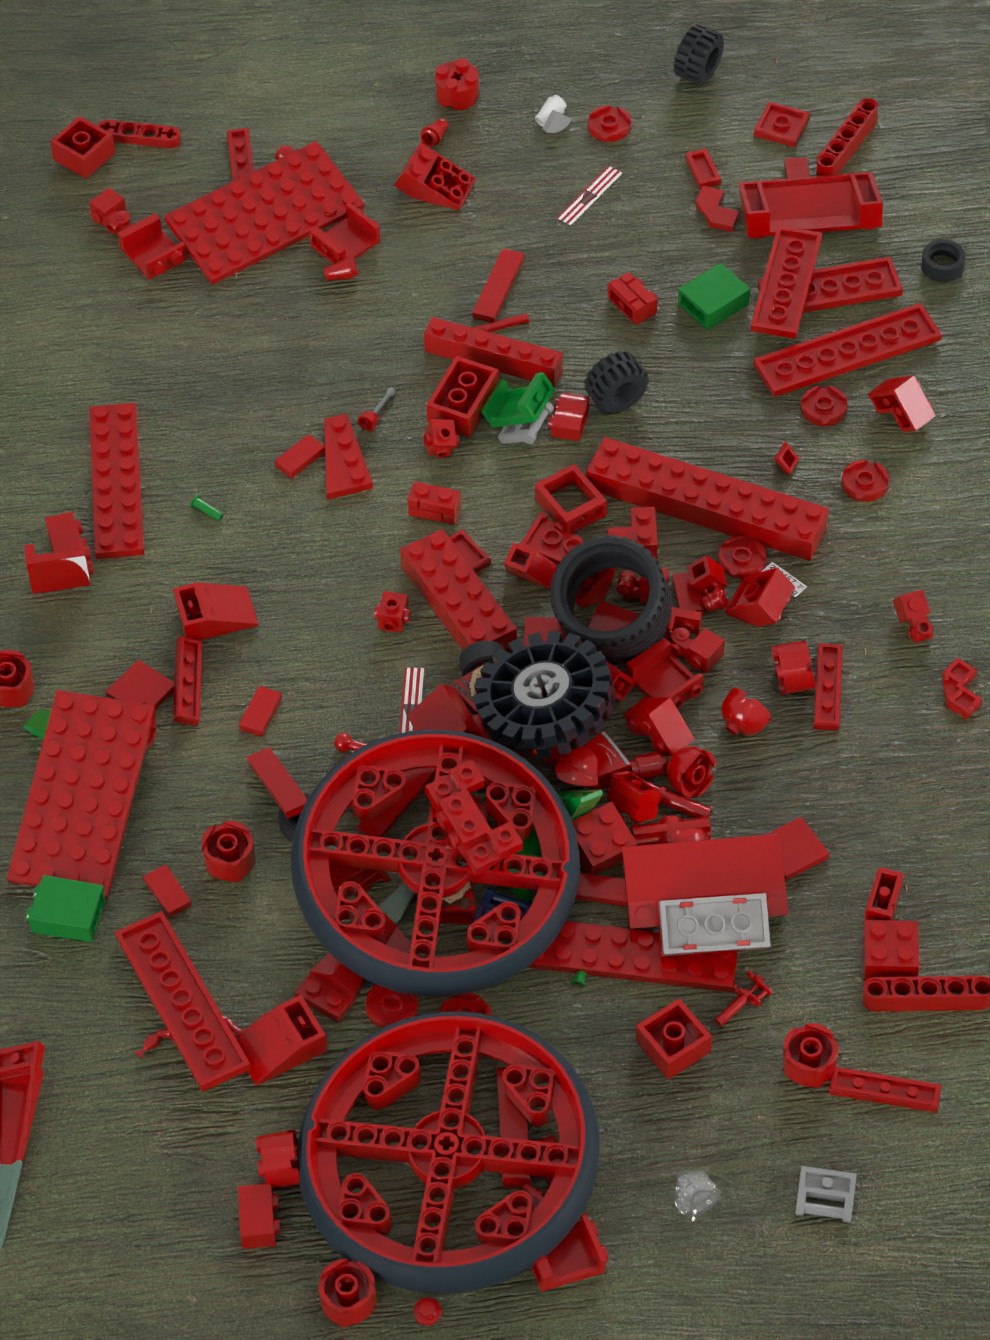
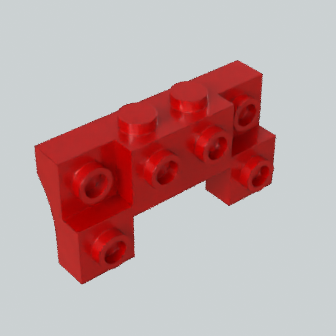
[425,759,523,876]

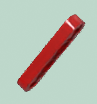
[97,120,181,148]

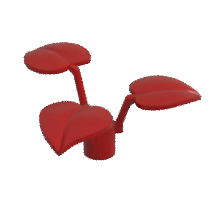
[498,743,598,787]

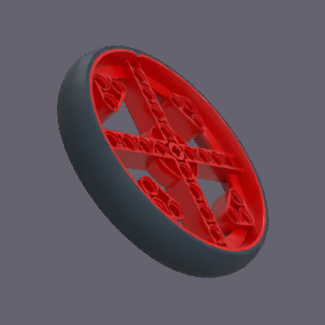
[291,730,580,997]
[297,1012,600,1293]

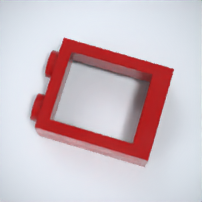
[535,464,607,534]

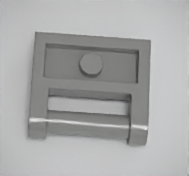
[497,402,554,444]
[795,1166,857,1223]

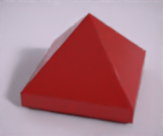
[774,442,799,476]

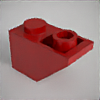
[504,542,557,590]

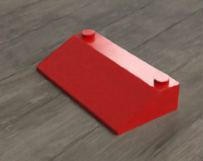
[738,172,883,239]
[622,834,788,928]

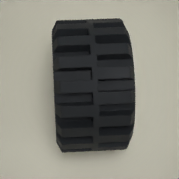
[674,24,724,85]
[584,351,649,414]

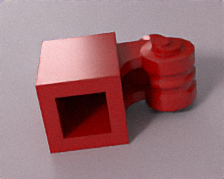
[89,188,131,234]
[687,555,729,612]
[616,568,669,603]
[892,589,933,643]
[671,628,725,674]

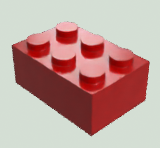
[426,356,499,437]

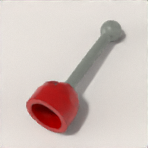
[358,387,396,431]

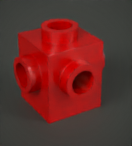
[423,419,459,458]
[374,591,411,632]

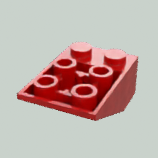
[394,142,476,210]
[173,582,259,641]
[236,995,328,1086]

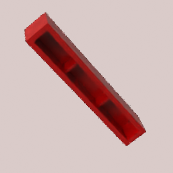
[424,317,563,387]

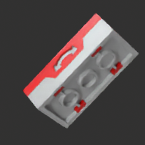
[657,893,771,957]

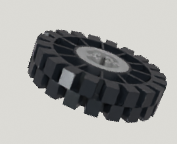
[474,631,615,759]

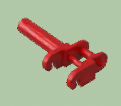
[714,970,772,1027]

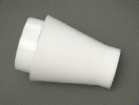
[535,95,566,127]

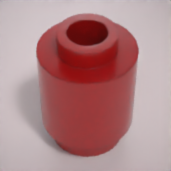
[629,751,667,780]

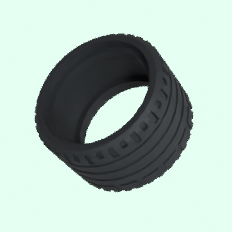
[550,535,672,663]

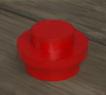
[413,1297,442,1326]

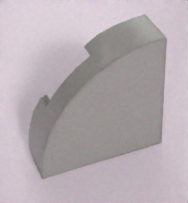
[543,110,572,133]

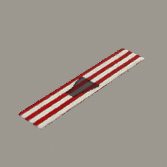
[557,166,622,225]
[399,668,424,734]

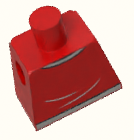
[583,730,631,790]

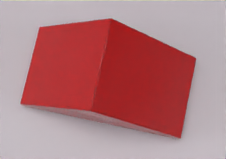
[575,568,615,609]

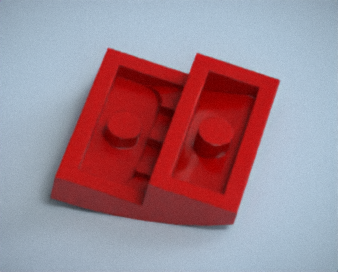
[588,601,640,664]

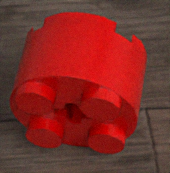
[435,58,479,111]
[771,640,815,695]
[0,650,35,708]
[201,821,256,883]
[782,1023,839,1088]
[255,1129,300,1190]
[318,1259,377,1327]

